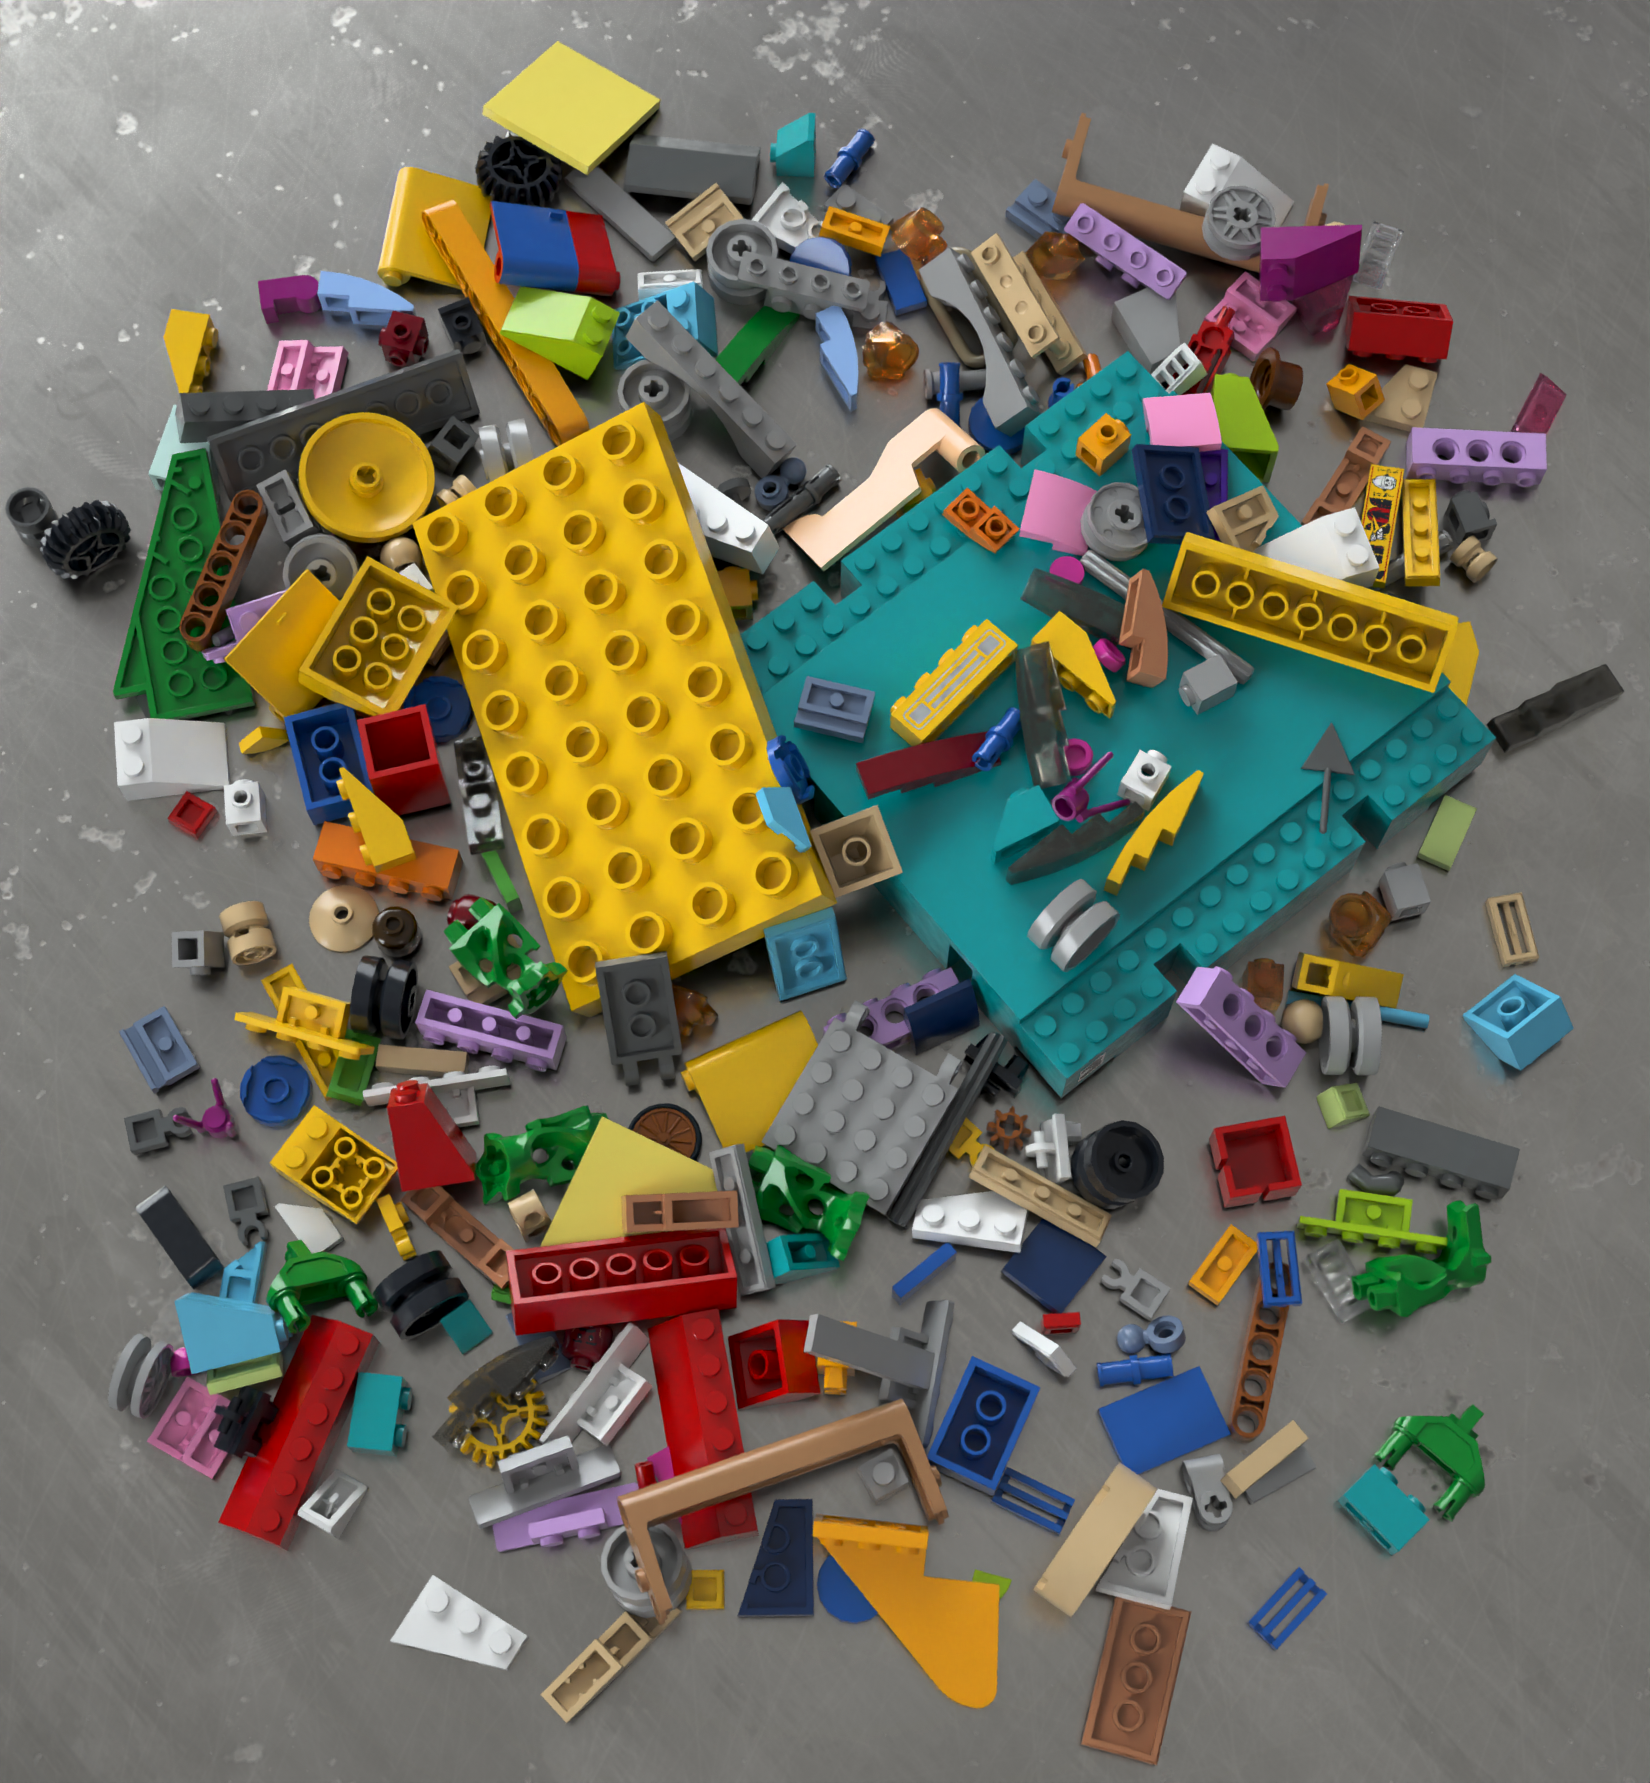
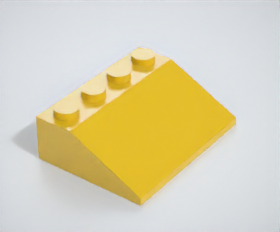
[298,556,459,716]

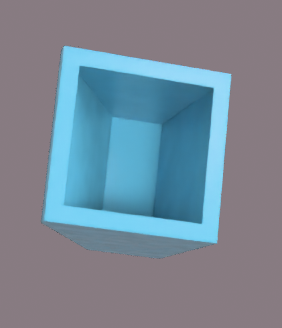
[174,1292,293,1374]

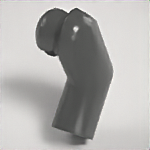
[1347,1164,1404,1196]

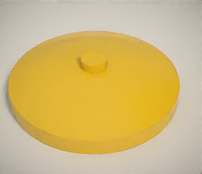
[298,412,435,543]

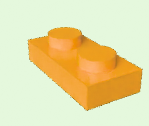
[819,206,890,257]
[1188,1224,1258,1306]

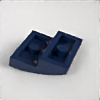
[904,979,980,1055]
[1001,1219,1107,1314]

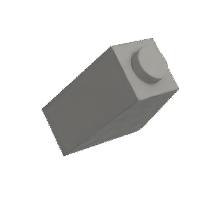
[1111,287,1180,374]

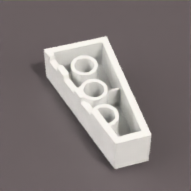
[678,463,780,574]

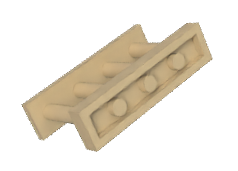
[971,233,1088,375]

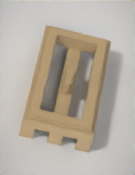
[1485,892,1539,967]

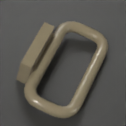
[919,247,1018,368]

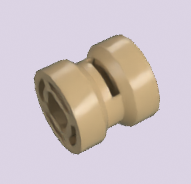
[435,474,476,508]
[1450,535,1498,583]

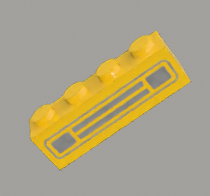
[890,619,1018,746]

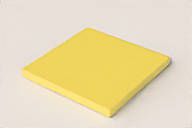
[483,41,661,175]
[540,1117,717,1247]

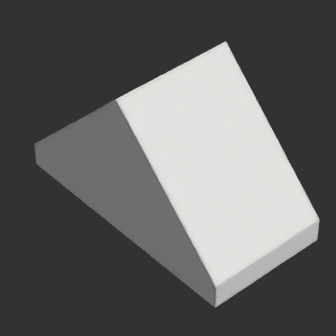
[297,1469,368,1539]

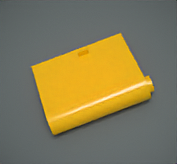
[378,167,491,290]
[224,569,340,725]
[680,1010,818,1152]

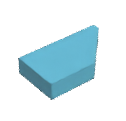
[755,787,812,853]
[219,1241,267,1304]

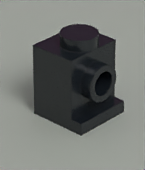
[438,297,487,355]

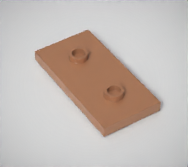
[1081,1596,1191,1766]

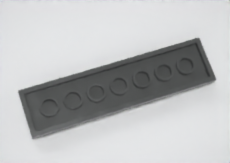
[206,349,480,502]

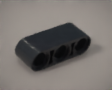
[135,1185,224,1290]

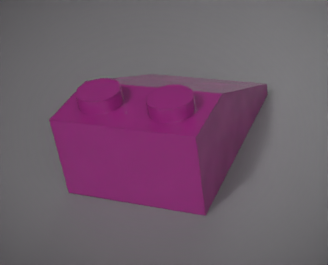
[1259,225,1362,302]

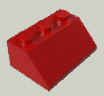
[1345,296,1453,363]

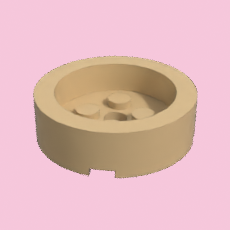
[1033,1462,1158,1617]

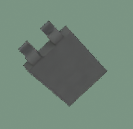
[595,951,683,1086]

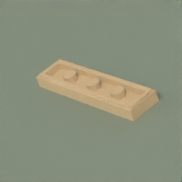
[968,1145,1112,1247]

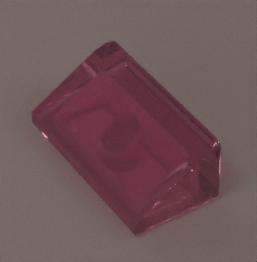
[1511,373,1567,435]

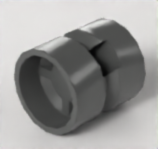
[5,487,59,547]

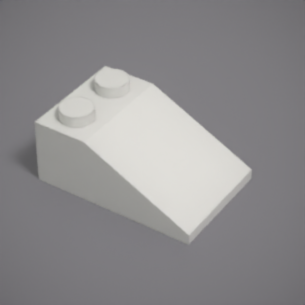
[1180,143,1294,227]
[1253,507,1380,588]
[114,718,230,801]

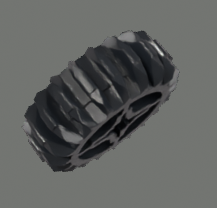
[475,132,562,207]
[40,500,131,579]

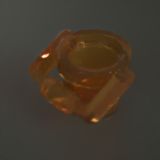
[890,207,947,266]
[862,322,919,379]
[1329,891,1391,957]
[672,984,718,1036]

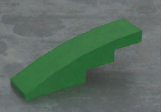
[716,306,800,385]

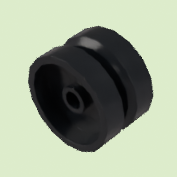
[350,955,418,1039]
[1071,1120,1164,1209]
[373,1250,470,1340]

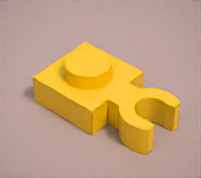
[948,1118,996,1167]
[376,1194,417,1261]

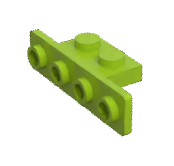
[1297,1189,1448,1254]

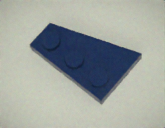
[738,1499,814,1617]

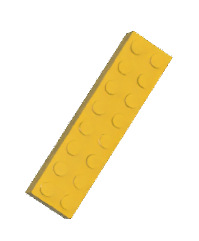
[1162,532,1459,693]

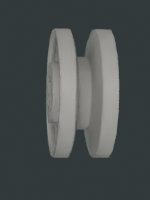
[1202,186,1276,261]
[1080,482,1149,561]
[108,1334,174,1419]

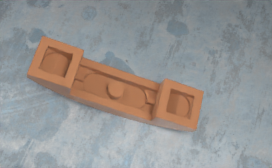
[1301,426,1391,526]
[401,1186,514,1290]

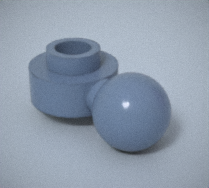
[755,457,807,511]
[1117,1316,1186,1354]

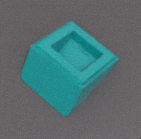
[440,1300,493,1355]

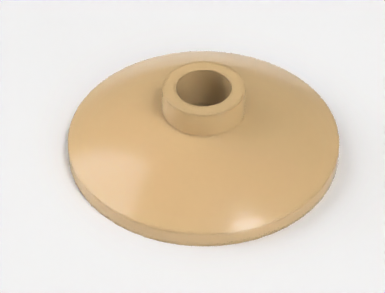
[309,885,379,953]

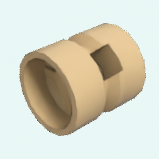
[219,901,277,965]

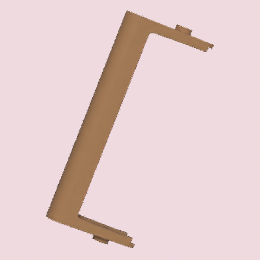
[1052,113,1329,273]
[617,1399,949,1625]

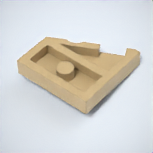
[1363,364,1438,432]
[1206,485,1279,552]

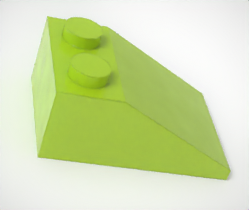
[499,286,620,380]

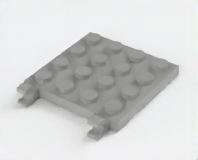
[761,1000,963,1216]

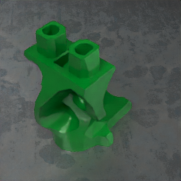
[444,897,568,1019]
[476,1105,608,1205]
[748,1145,869,1261]
[1351,1200,1492,1317]

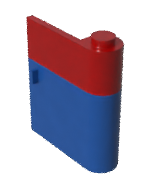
[489,201,621,297]

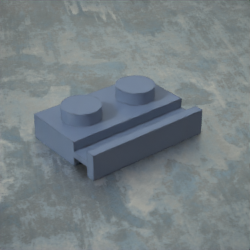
[1005,179,1071,252]
[794,676,875,743]
[119,1006,200,1094]

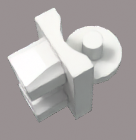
[1025,1114,1082,1185]

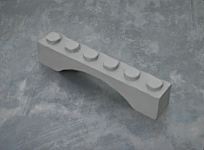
[919,247,1042,437]
[626,300,797,478]

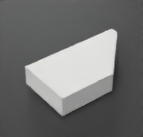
[274,1203,344,1254]
[1012,1321,1077,1377]

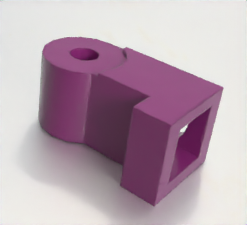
[258,275,321,324]

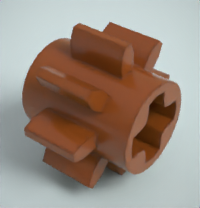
[986,1106,1032,1154]

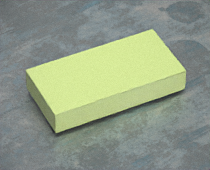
[1417,795,1477,871]
[206,1352,283,1395]

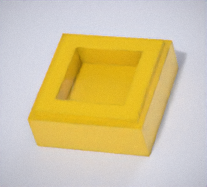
[686,1570,725,1610]

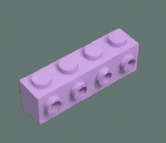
[415,989,567,1072]

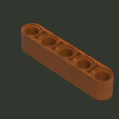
[179,489,268,651]
[1227,1262,1292,1443]

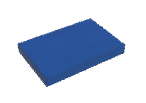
[1098,1366,1231,1475]

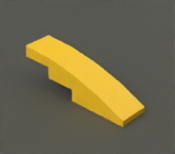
[1104,770,1204,896]

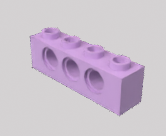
[1406,427,1547,487]
[1176,966,1306,1088]
[823,967,959,1050]

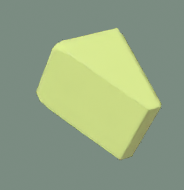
[1317,1083,1370,1128]

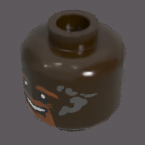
[372,906,420,957]

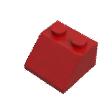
[728,1319,820,1410]

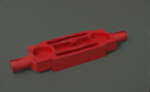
[1166,306,1235,395]

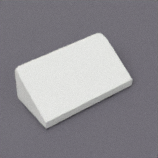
[638,269,703,301]

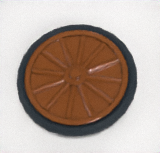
[628,1103,702,1161]

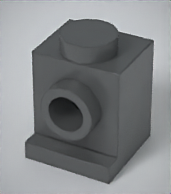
[427,416,479,477]
[1445,490,1497,546]

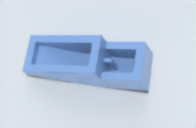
[317,271,416,326]
[816,305,858,412]

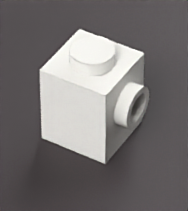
[223,779,267,836]

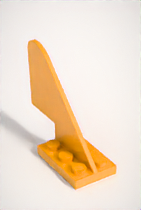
[812,1514,1000,1708]

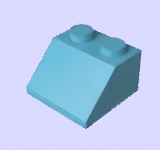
[1462,974,1574,1071]

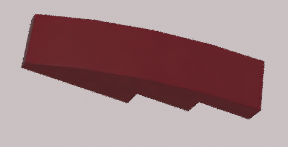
[856,731,1001,800]

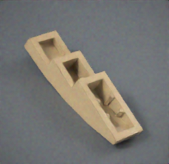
[540,1607,683,1723]

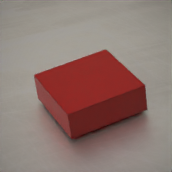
[167,791,217,839]
[1040,1312,1081,1335]

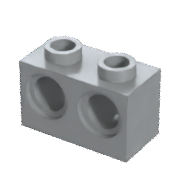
[256,469,324,548]

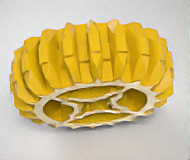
[448,1366,549,1468]

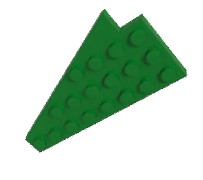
[113,448,255,720]

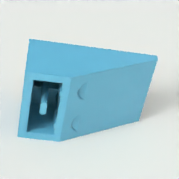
[612,281,718,370]

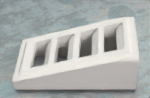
[1151,343,1208,395]

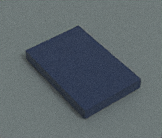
[1132,444,1216,545]

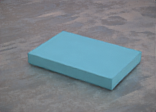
[763,907,847,1001]

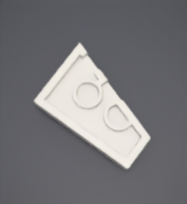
[752,182,848,254]
[912,1191,1029,1253]
[1095,1489,1193,1610]
[390,1575,528,1670]

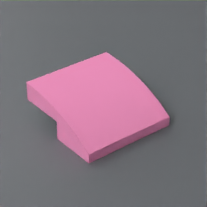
[1204,271,1297,362]
[267,340,349,399]
[1142,393,1222,452]
[1019,470,1097,556]
[147,1376,230,1479]

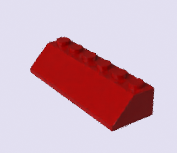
[506,1228,737,1336]
[647,1308,759,1550]
[218,1315,380,1551]

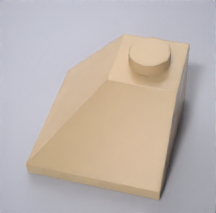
[810,805,903,898]

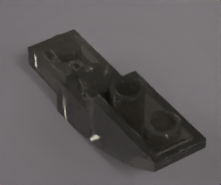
[453,736,506,855]
[432,1336,560,1452]

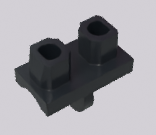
[963,1035,1029,1099]
[213,1386,279,1458]

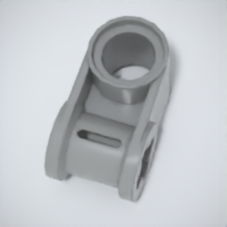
[1182,1454,1233,1531]

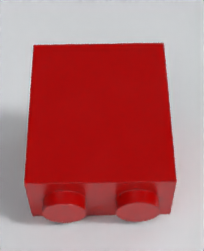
[357,704,451,816]
[387,1080,477,1192]

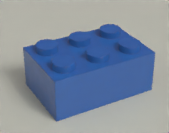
[284,703,375,825]
[927,1356,1041,1496]

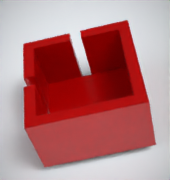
[1209,1116,1302,1208]

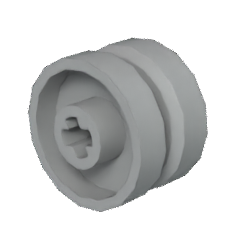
[706,219,778,305]
[617,359,693,442]
[478,418,533,482]
[283,533,359,601]
[1027,879,1120,972]
[1318,996,1382,1075]
[601,1523,692,1618]

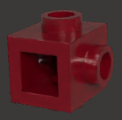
[379,311,429,367]

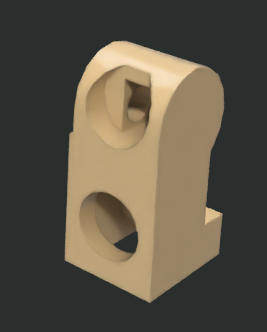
[507,1189,551,1243]

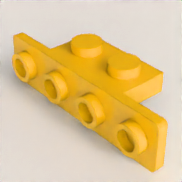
[234,986,375,1060]

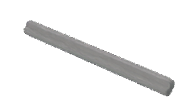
[1080,550,1254,684]

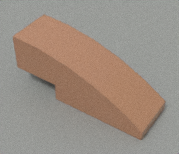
[1119,569,1168,688]
[621,1190,739,1233]

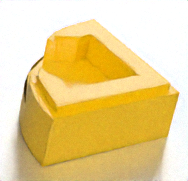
[239,726,289,754]

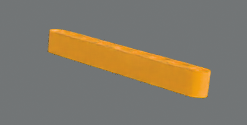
[421,200,590,447]

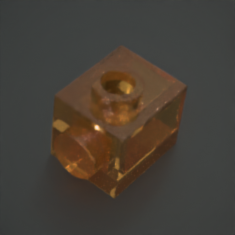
[1025,231,1085,280]
[1242,958,1284,1011]

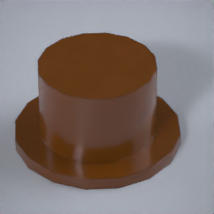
[1250,347,1303,410]

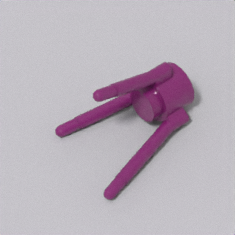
[1051,752,1130,823]
[173,1078,236,1138]

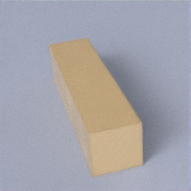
[375,1044,470,1077]
[1220,1420,1309,1499]

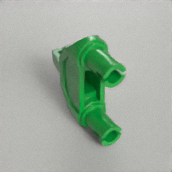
[266,1240,379,1333]
[1374,1404,1485,1521]

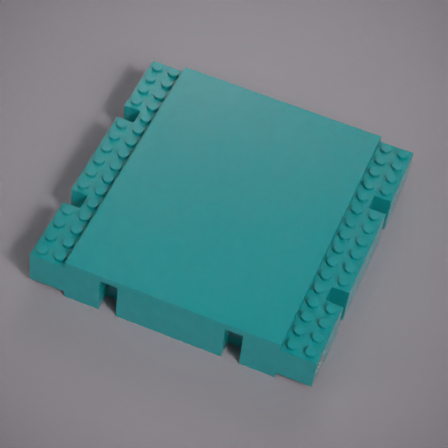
[740,351,1496,1098]

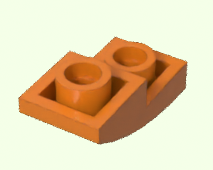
[942,487,1019,554]

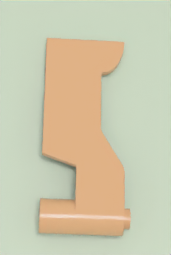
[783,408,986,572]

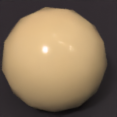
[380,536,423,573]
[1281,999,1323,1044]

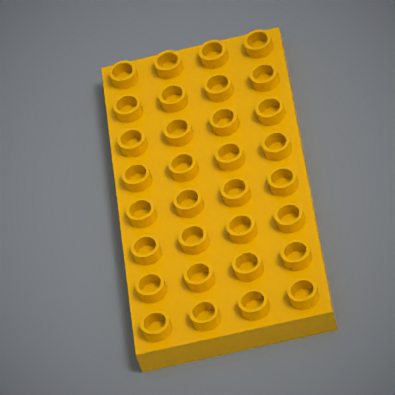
[412,402,837,1018]

